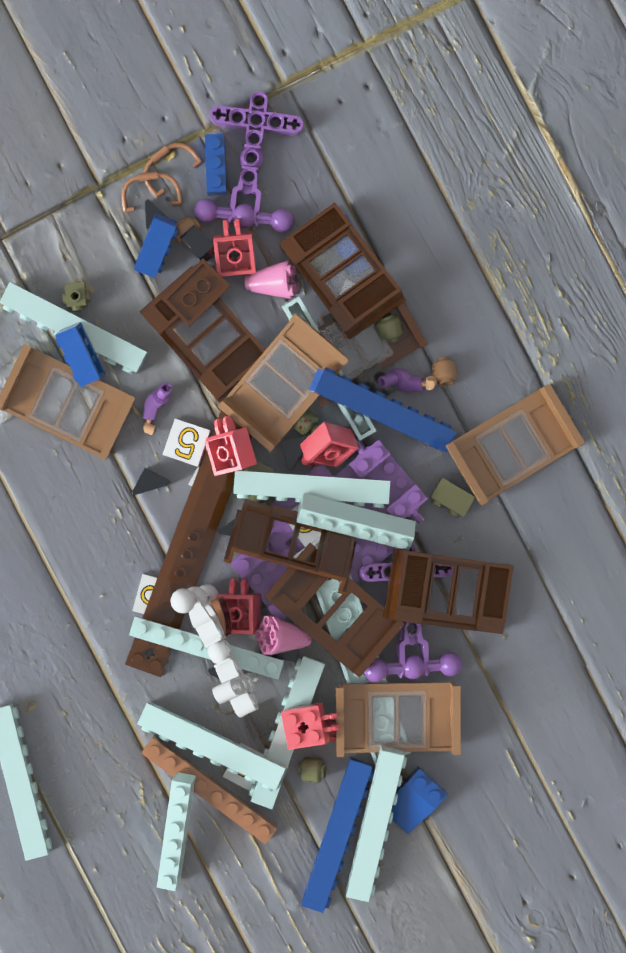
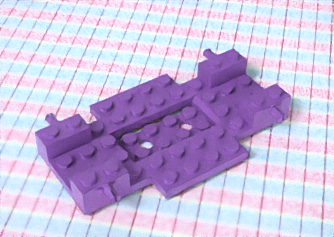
[230,439,428,620]

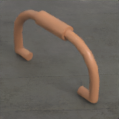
[143,143,203,198]
[121,171,183,212]

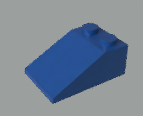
[391,766,448,834]

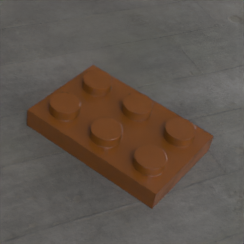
[162,259,231,328]

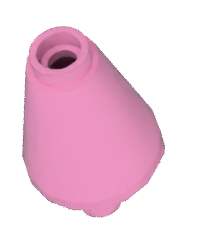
[245,260,300,299]
[255,615,312,655]

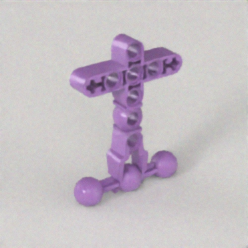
[194,92,303,233]
[358,544,463,682]

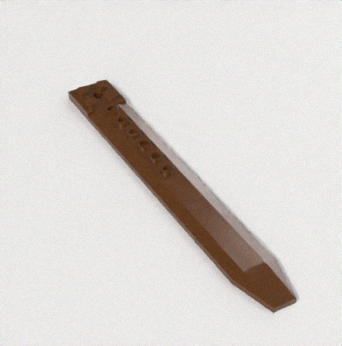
[125,387,261,677]

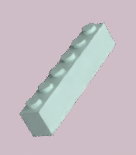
[297,493,416,551]
[157,772,196,891]

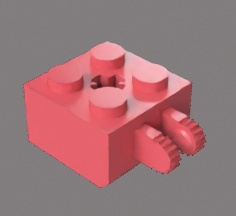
[213,219,256,277]
[205,416,257,476]
[300,422,359,468]
[217,579,261,634]
[281,703,341,750]

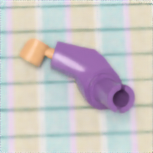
[378,368,437,392]
[143,382,172,435]

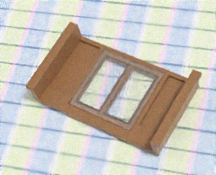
[217,313,350,452]
[0,344,136,460]
[445,383,585,506]
[336,682,461,757]

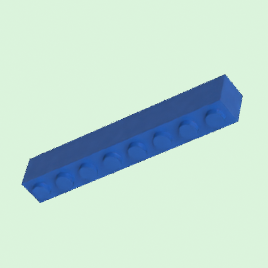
[309,367,456,453]
[301,757,375,913]

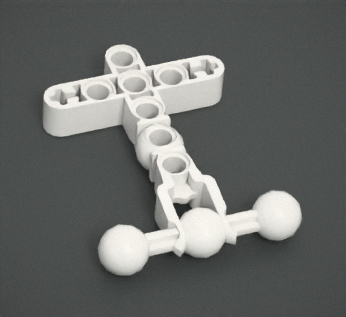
[170,584,261,718]

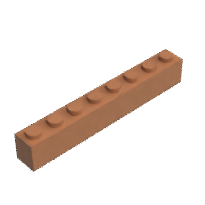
[141,735,277,845]

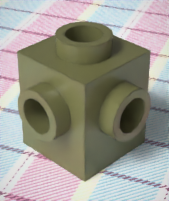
[62,282,91,311]

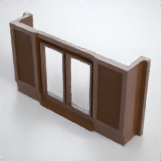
[140,267,272,403]
[224,499,356,595]
[264,543,404,678]
[384,549,514,634]

